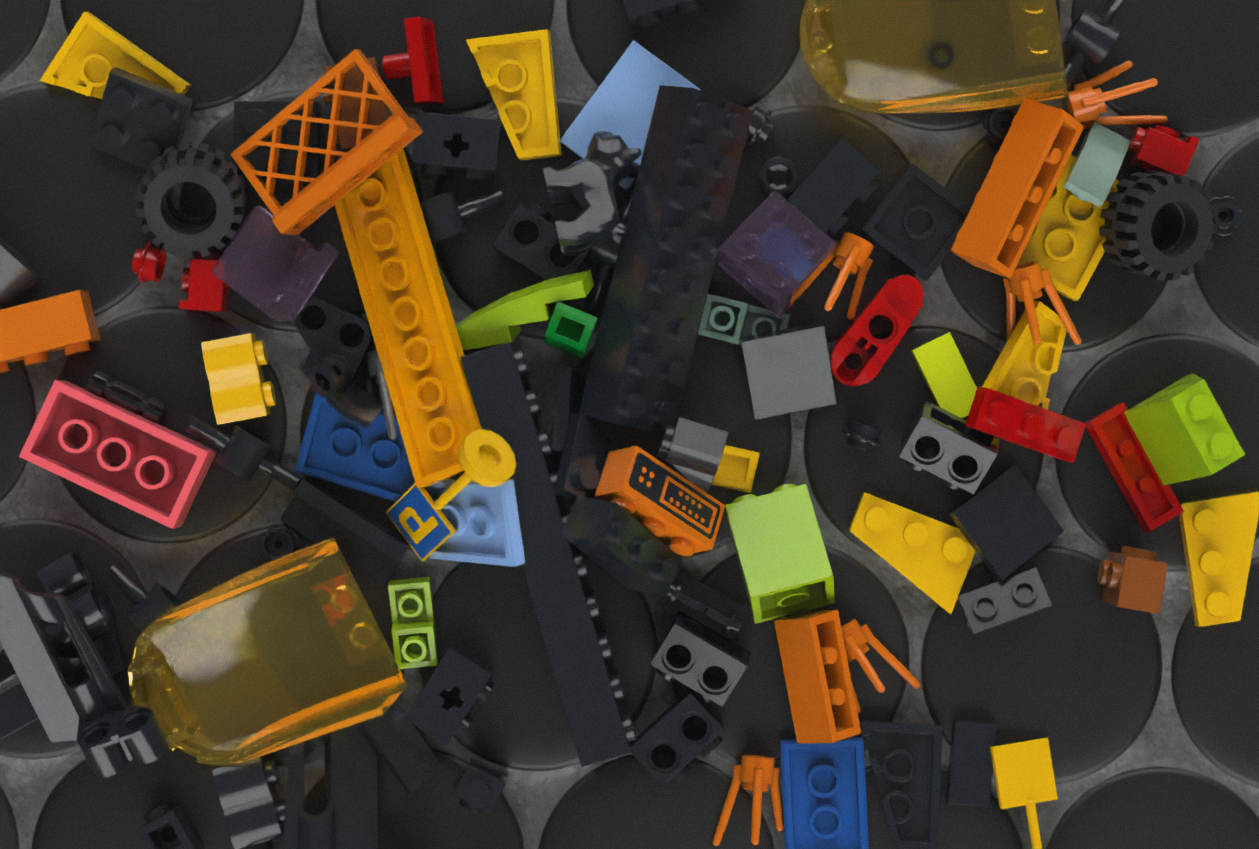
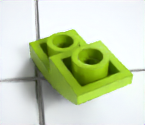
[388,577,438,670]

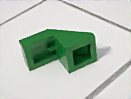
[544,302,598,358]

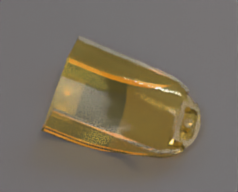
[800,0,1069,114]
[128,537,408,766]

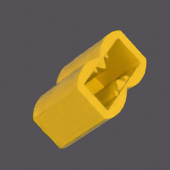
[201,333,276,425]

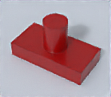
[382,16,444,106]

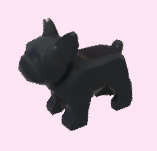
[543,131,642,257]

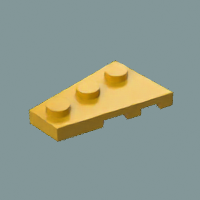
[40,12,191,99]
[466,29,562,161]
[971,300,1067,410]
[1179,491,1259,627]
[849,492,976,614]

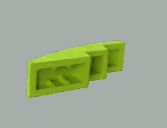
[456,270,594,350]

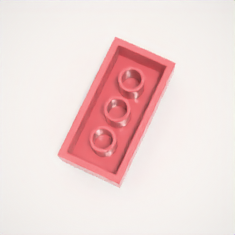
[19,380,217,529]

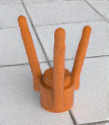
[1065,61,1168,129]
[782,232,874,320]
[1003,261,1082,345]
[841,618,921,714]
[712,755,784,846]

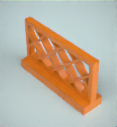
[230,49,423,235]

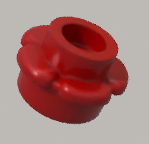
[132,242,166,283]

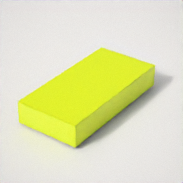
[911,332,977,418]

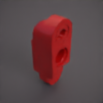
[829,275,924,386]

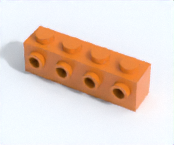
[950,98,1085,279]

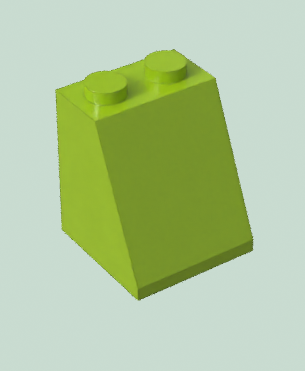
[1124,373,1245,486]
[725,484,835,624]

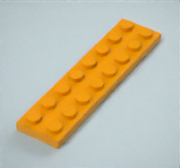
[335,149,482,488]

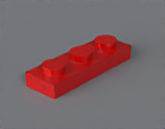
[965,386,1085,463]
[1084,402,1184,532]

